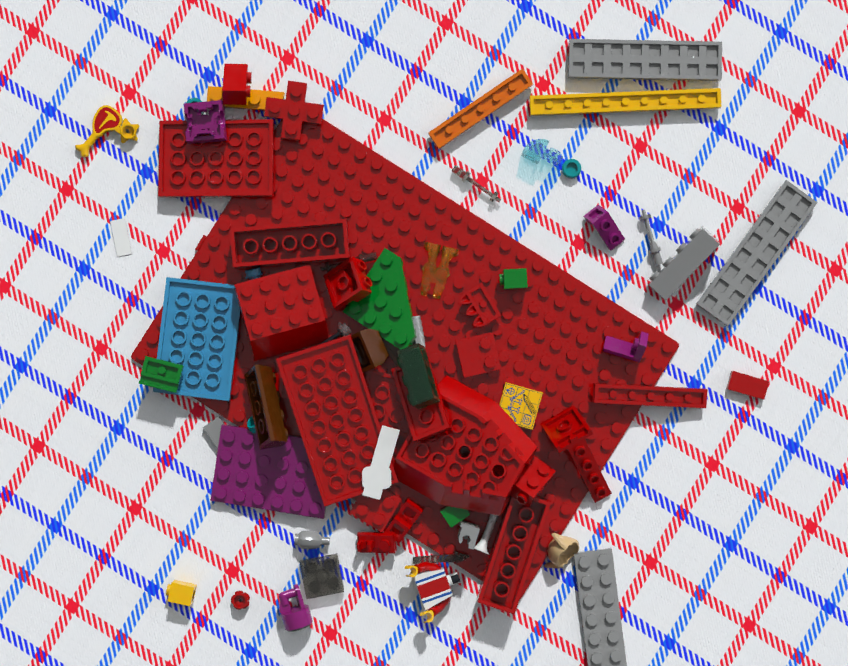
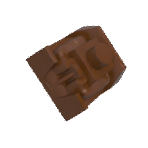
[351,329,389,373]

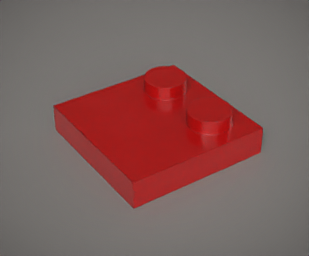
[455,332,501,378]

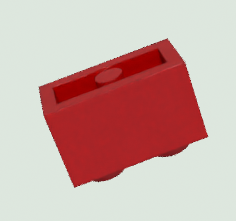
[222,64,252,105]

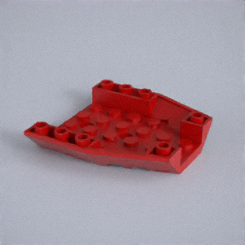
[394,375,538,516]

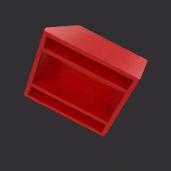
[234,264,328,361]

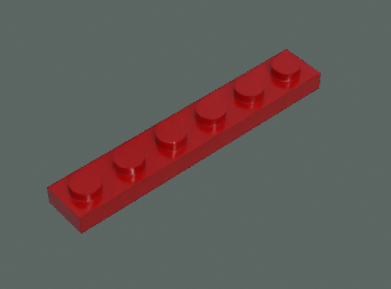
[592,383,708,408]

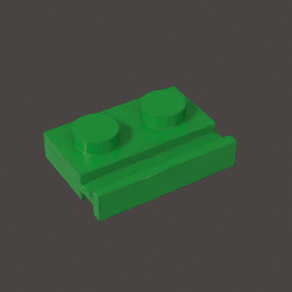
[139,356,184,393]

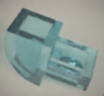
[521,139,563,166]

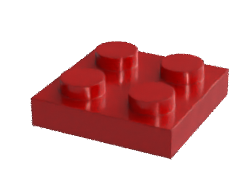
[349,489,402,532]

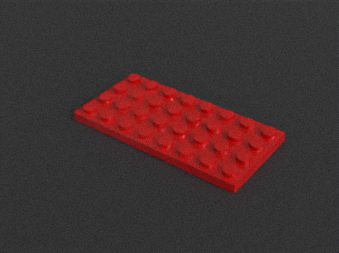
[276,334,398,507]

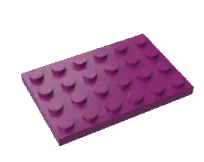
[210,424,326,519]

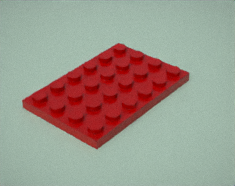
[158,119,274,198]

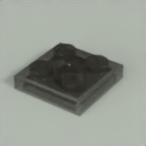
[299,553,345,599]

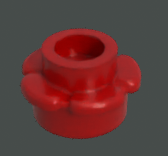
[231,591,250,610]

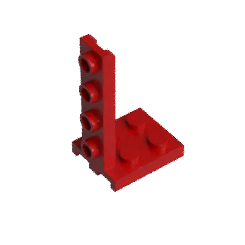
[541,406,612,503]

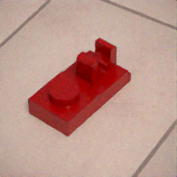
[356,532,397,553]

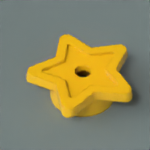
[115,118,139,143]

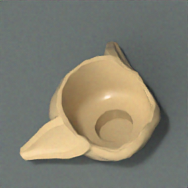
[544,533,579,569]

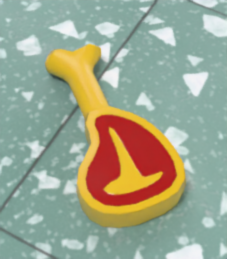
[75,105,123,158]

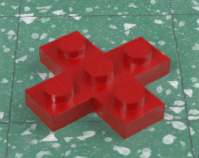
[264,81,324,141]

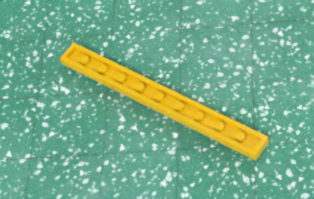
[529,88,722,116]

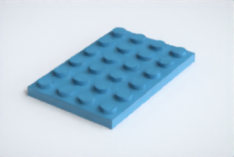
[153,277,241,401]

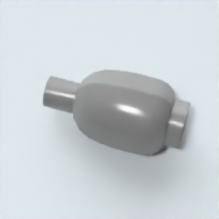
[294,531,330,549]

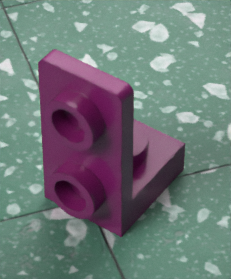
[583,205,625,250]
[603,331,649,362]

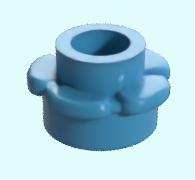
[245,267,263,280]

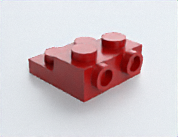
[324,257,372,310]

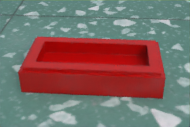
[726,371,770,400]

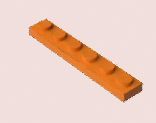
[428,68,533,149]

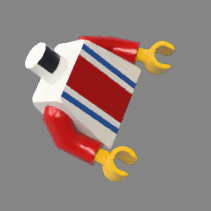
[404,561,461,623]

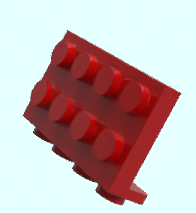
[469,453,556,507]

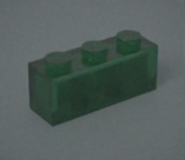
[397,343,440,409]

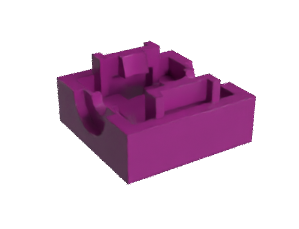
[184,100,227,144]

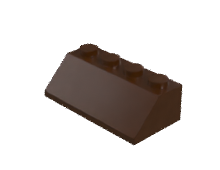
[244,364,288,450]

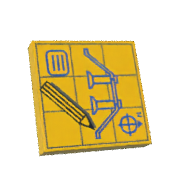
[499,382,543,430]

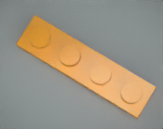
[207,86,285,111]

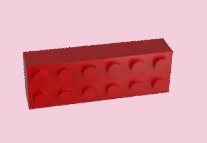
[230,219,350,269]
[476,496,551,614]

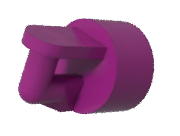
[279,584,313,632]

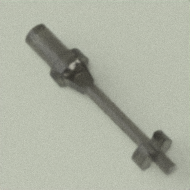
[452,165,501,202]
[320,252,377,273]

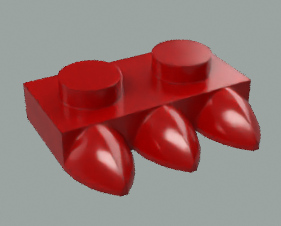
[459,282,501,327]

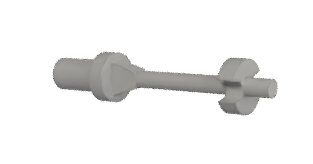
[639,210,663,266]

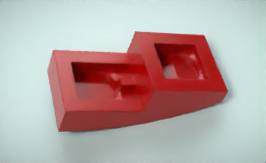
[384,498,424,543]

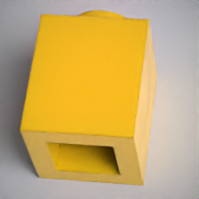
[166,580,197,606]

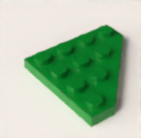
[343,248,417,353]

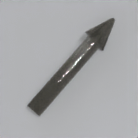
[413,551,470,564]

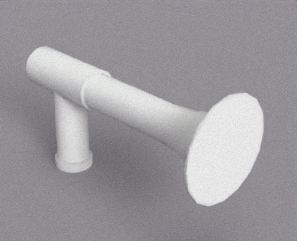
[474,514,499,555]

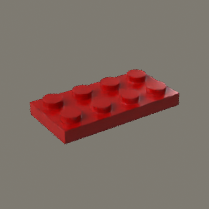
[391,355,452,442]

